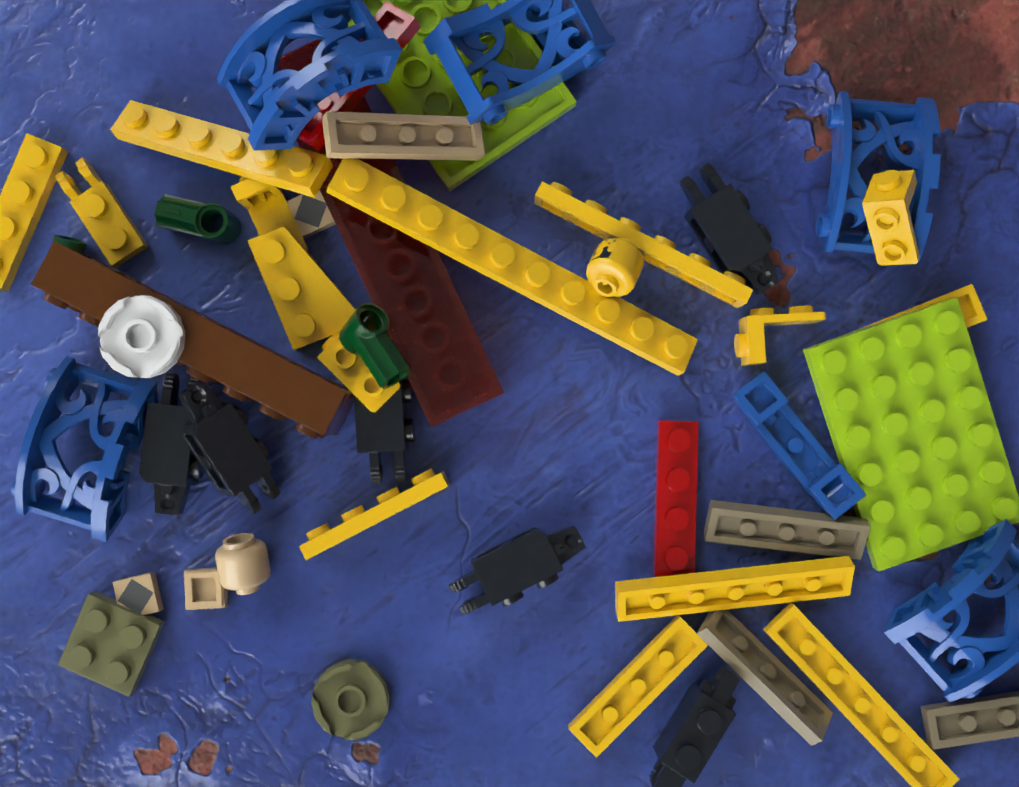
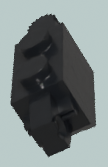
[679,163,780,295]
[139,373,205,515]
[354,378,415,483]
[178,382,281,514]
[448,525,586,615]
[649,665,740,787]

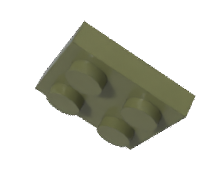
[58,591,165,697]

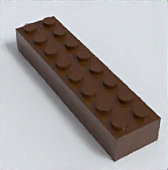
[31,241,354,439]

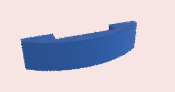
[732,371,866,520]

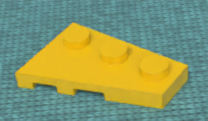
[247,226,356,350]

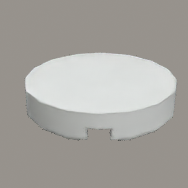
[98,295,185,378]

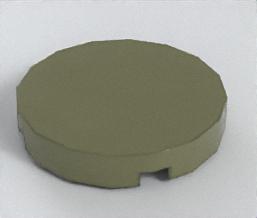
[311,659,391,741]

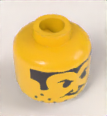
[586,238,644,297]

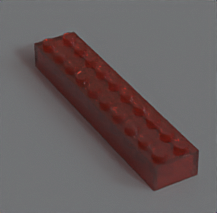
[278,39,504,427]

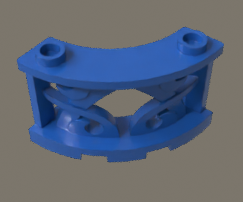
[217,0,402,151]
[423,0,617,125]
[816,91,941,262]
[11,356,158,542]
[884,519,1019,702]

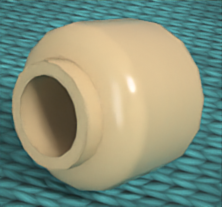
[215,533,271,595]

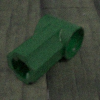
[154,194,241,245]
[339,303,412,389]

